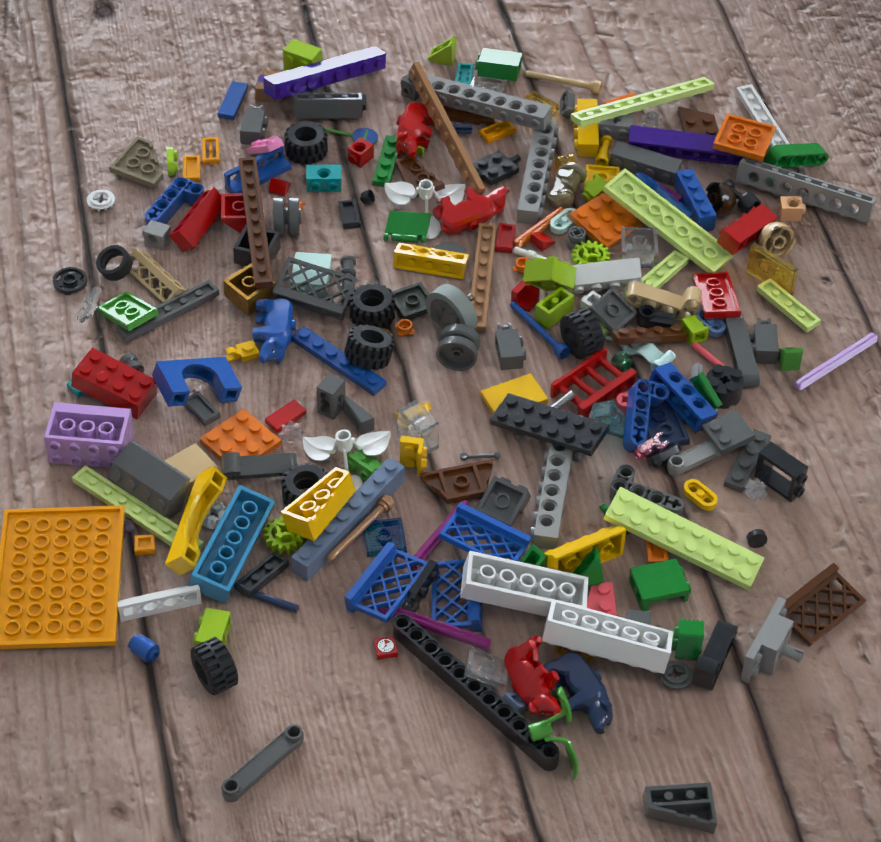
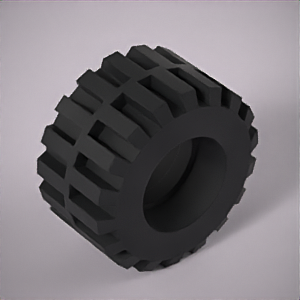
[284,121,328,165]
[349,283,395,329]
[560,308,605,359]
[344,325,395,370]
[281,463,328,507]
[191,637,238,696]

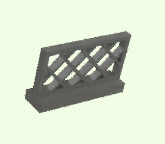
[273,256,357,321]

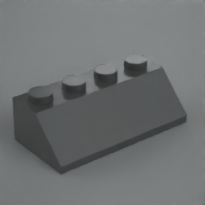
[108,440,190,517]

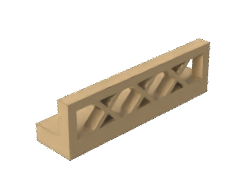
[130,248,187,302]

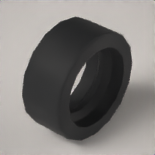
[96,245,133,281]

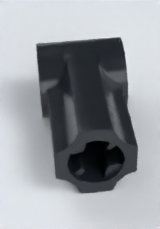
[637,304,675,328]

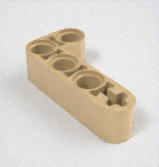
[626,281,702,322]

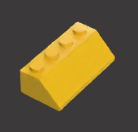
[544,525,626,573]

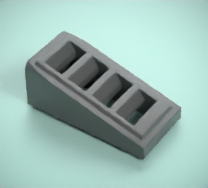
[343,396,374,435]

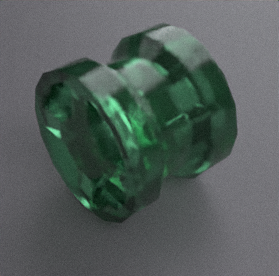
[611,351,635,373]

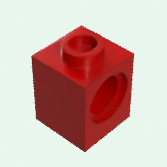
[347,137,374,168]

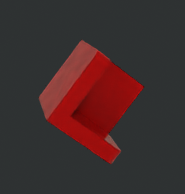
[511,280,540,312]

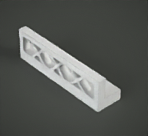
[117,584,202,622]

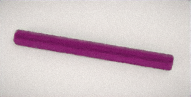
[378,606,491,650]

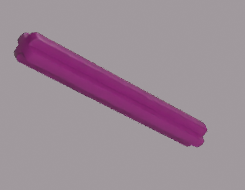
[408,500,470,571]

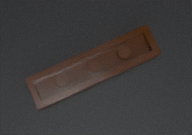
[611,325,687,345]

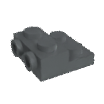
[476,476,531,527]

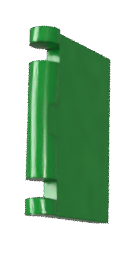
[383,211,431,243]

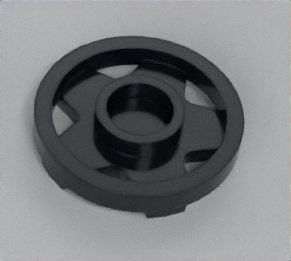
[53,267,87,295]

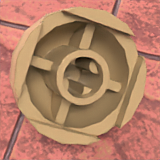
[759,222,796,259]

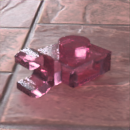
[633,432,669,459]

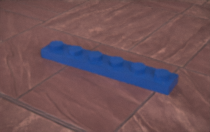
[291,326,387,396]

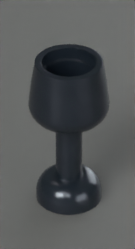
[723,179,761,214]

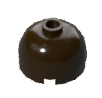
[705,182,736,217]

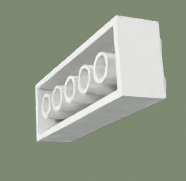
[460,551,588,617]
[542,599,673,674]

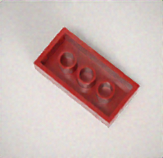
[71,347,157,419]

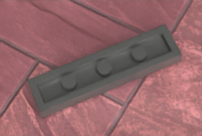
[724,429,771,493]

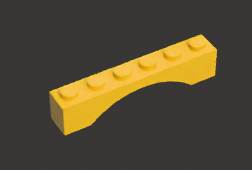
[165,466,227,576]

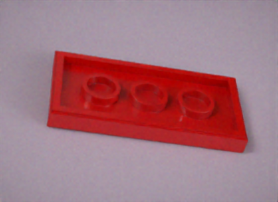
[692,272,741,319]

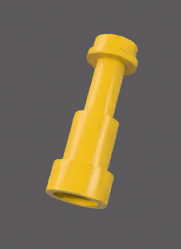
[595,135,613,166]

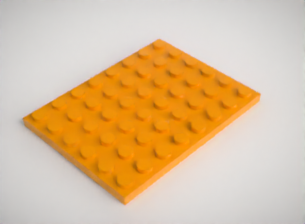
[0,505,125,650]

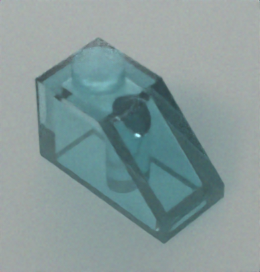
[589,400,626,439]

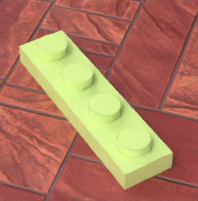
[756,278,821,333]

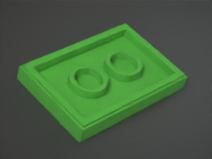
[97,291,159,331]

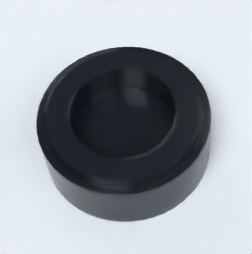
[746,529,768,548]

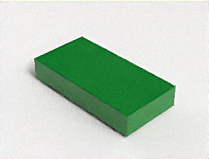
[691,372,722,409]

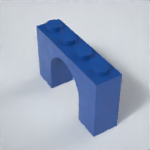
[152,357,242,407]

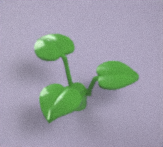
[528,686,578,780]

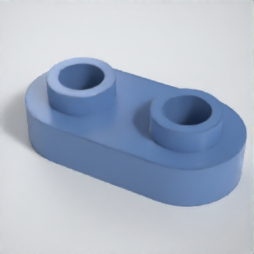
[696,308,726,337]

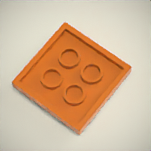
[713,113,776,162]
[568,192,643,249]
[200,408,282,461]

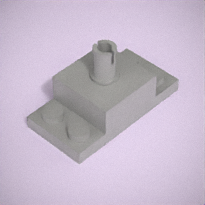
[741,597,805,683]

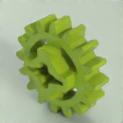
[571,240,610,265]
[263,515,307,555]

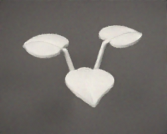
[384,179,465,239]
[303,430,391,492]

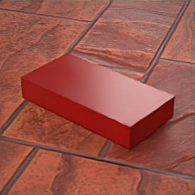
[494,223,516,254]
[265,399,307,433]

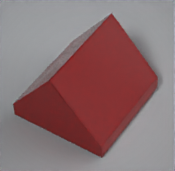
[269,178,291,196]

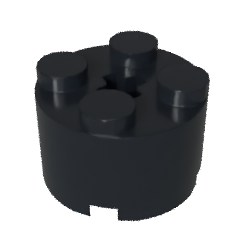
[706,364,744,409]

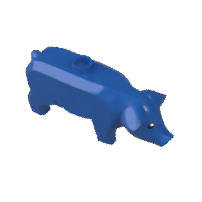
[252,298,296,364]

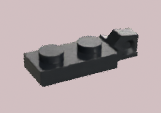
[402,560,440,613]

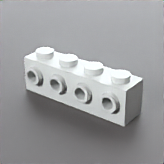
[570,257,642,294]

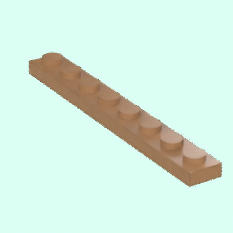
[471,223,497,332]

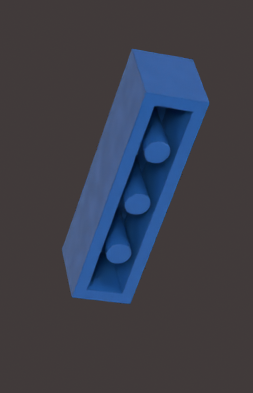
[674,168,716,232]

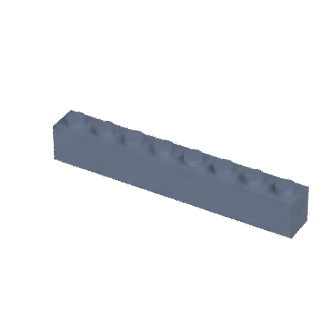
[291,458,405,581]

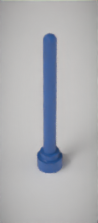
[510,301,571,360]

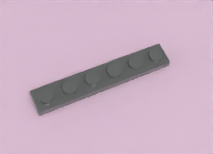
[116,280,220,342]

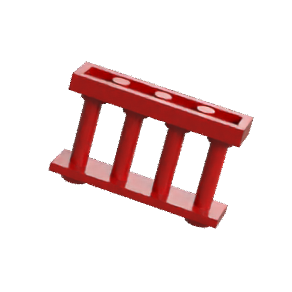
[550,347,637,418]

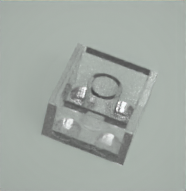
[620,227,658,269]
[396,400,439,455]

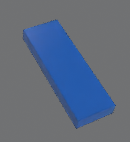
[218,81,248,120]

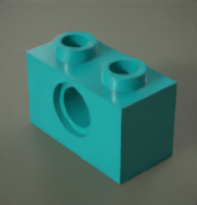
[306,165,341,192]

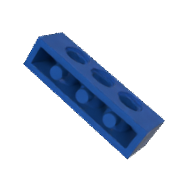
[649,362,718,433]

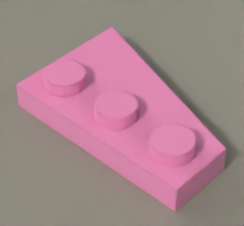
[246,135,284,155]

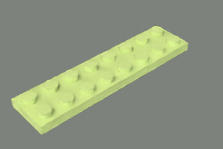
[602,169,734,274]
[603,487,764,591]

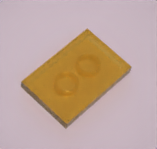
[746,243,798,296]

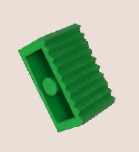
[671,618,704,660]

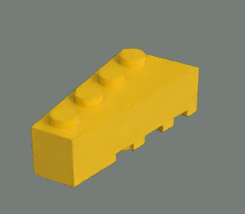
[281,467,356,541]

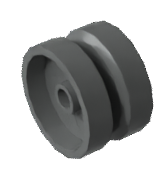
[273,197,301,236]
[436,324,481,371]

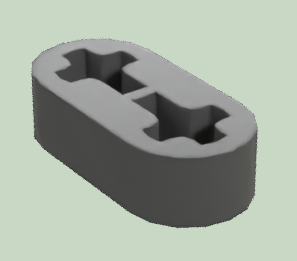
[560,90,575,118]

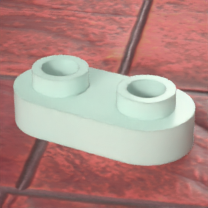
[550,208,576,234]

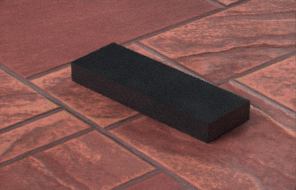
[234,552,290,598]

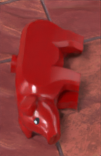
[395,102,435,158]
[432,187,509,235]
[504,636,561,718]

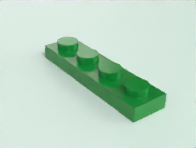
[372,135,398,187]

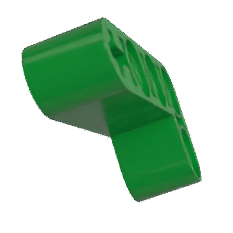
[763,143,829,181]

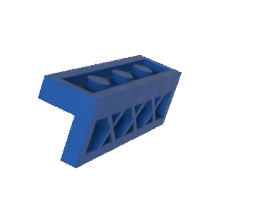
[224,146,292,194]

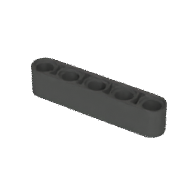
[723,316,760,388]

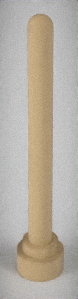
[524,71,602,95]

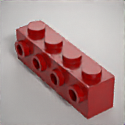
[169,187,221,252]
[717,204,778,256]

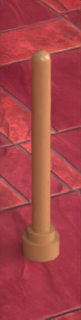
[327,494,395,561]

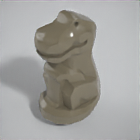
[547,162,587,208]

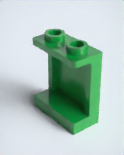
[629,559,691,611]

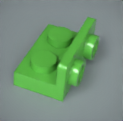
[347,450,383,481]

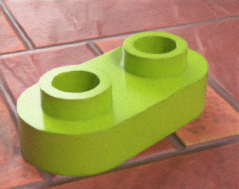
[166,147,178,176]

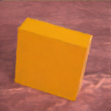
[134,534,155,556]

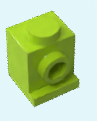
[581,173,608,202]
[681,315,709,346]

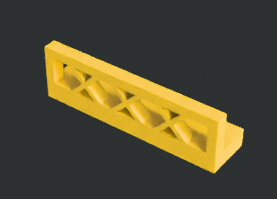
[393,243,469,279]

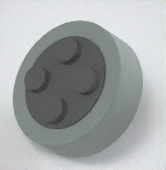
[426,284,478,331]

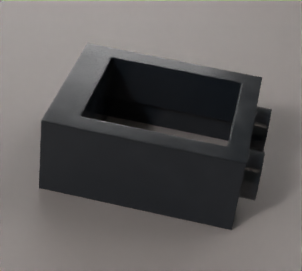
[754,442,808,502]

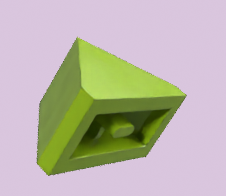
[427,36,457,66]

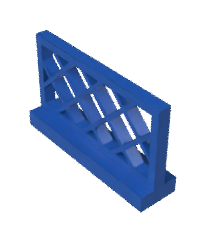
[438,502,532,561]
[344,541,428,623]
[431,559,482,632]

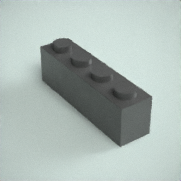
[294,92,362,120]
[609,141,682,186]

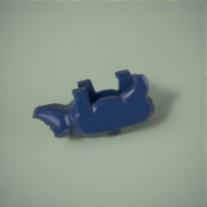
[543,652,613,734]

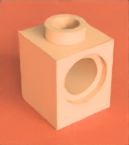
[778,196,806,221]

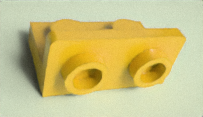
[400,436,427,477]

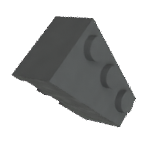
[643,782,717,834]

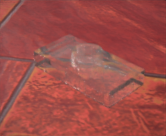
[77,286,102,323]

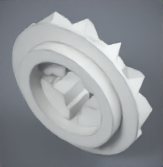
[87,190,115,212]
[202,502,227,529]

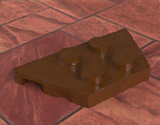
[677,107,719,136]
[420,459,493,504]

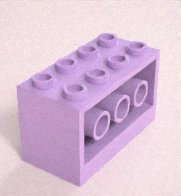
[44,402,134,468]

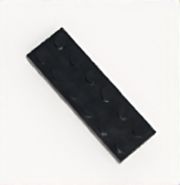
[490,393,610,457]

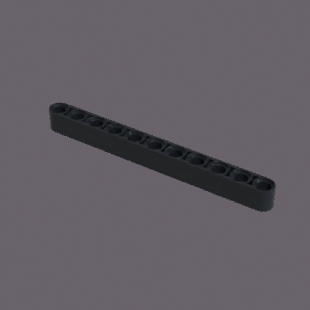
[393,614,560,771]

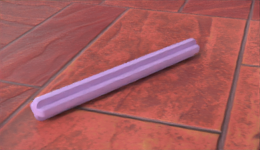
[794,332,878,391]

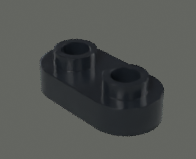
[646,442,682,467]

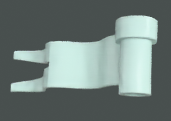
[605,336,676,372]

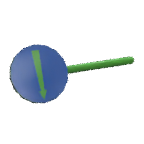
[325,128,378,144]

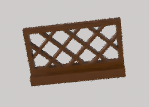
[785,563,866,647]

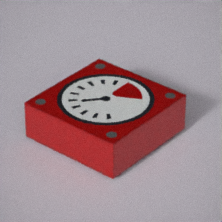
[374,636,398,660]

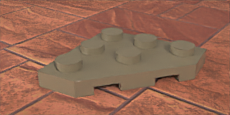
[109,136,163,189]

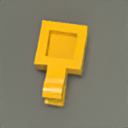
[225,340,260,362]

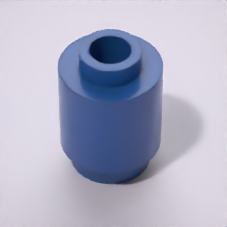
[128,634,160,663]

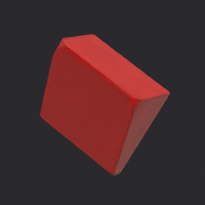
[530,232,555,251]

